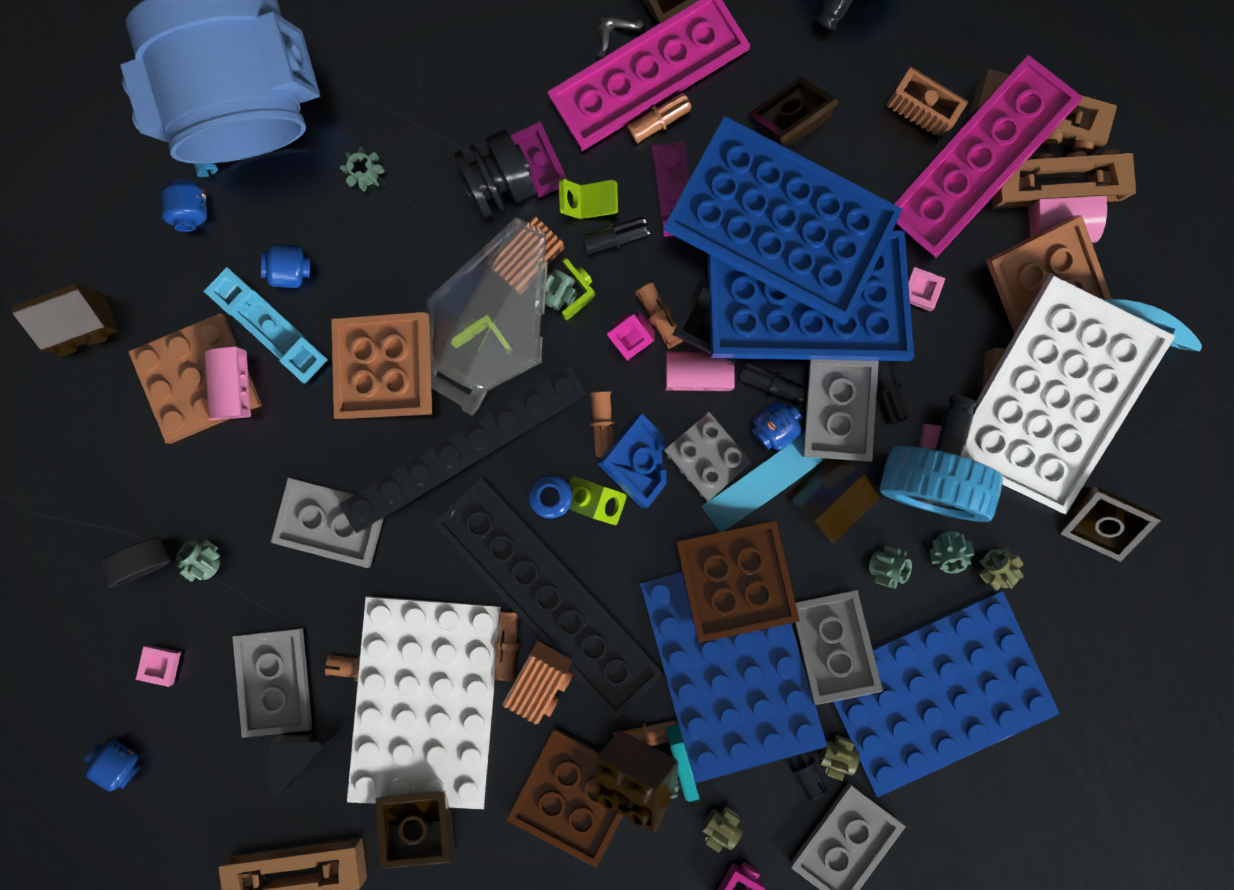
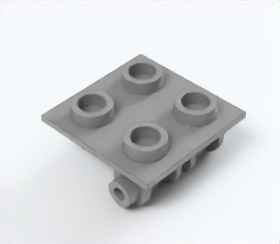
[664,412,752,501]

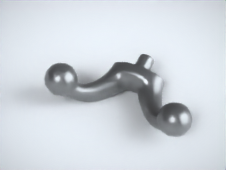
[596,16,646,61]

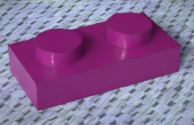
[510,122,567,198]

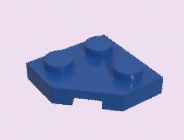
[597,414,667,508]

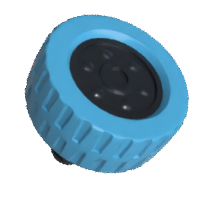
[880,395,1003,522]

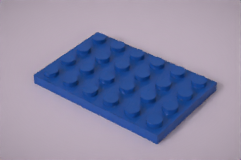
[663,116,903,325]
[707,231,914,361]
[640,572,827,783]
[832,590,1060,798]

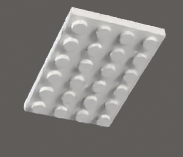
[963,274,1175,514]
[347,596,501,809]

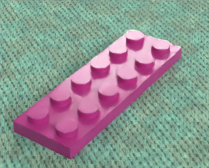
[547,0,750,151]
[894,55,1082,258]

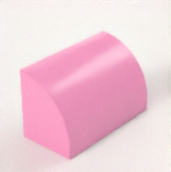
[1028,196,1107,243]
[205,347,251,420]
[666,351,734,391]

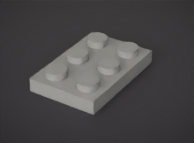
[803,360,879,462]
[271,478,384,568]
[795,590,883,705]
[232,628,312,738]
[789,783,906,890]

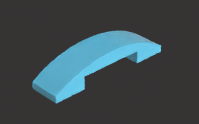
[204,267,328,384]
[1099,298,1202,351]
[701,433,824,533]

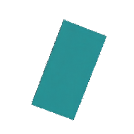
[666,724,699,802]

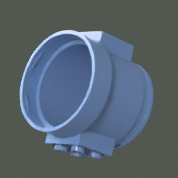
[120,0,320,164]

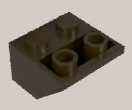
[596,730,678,833]

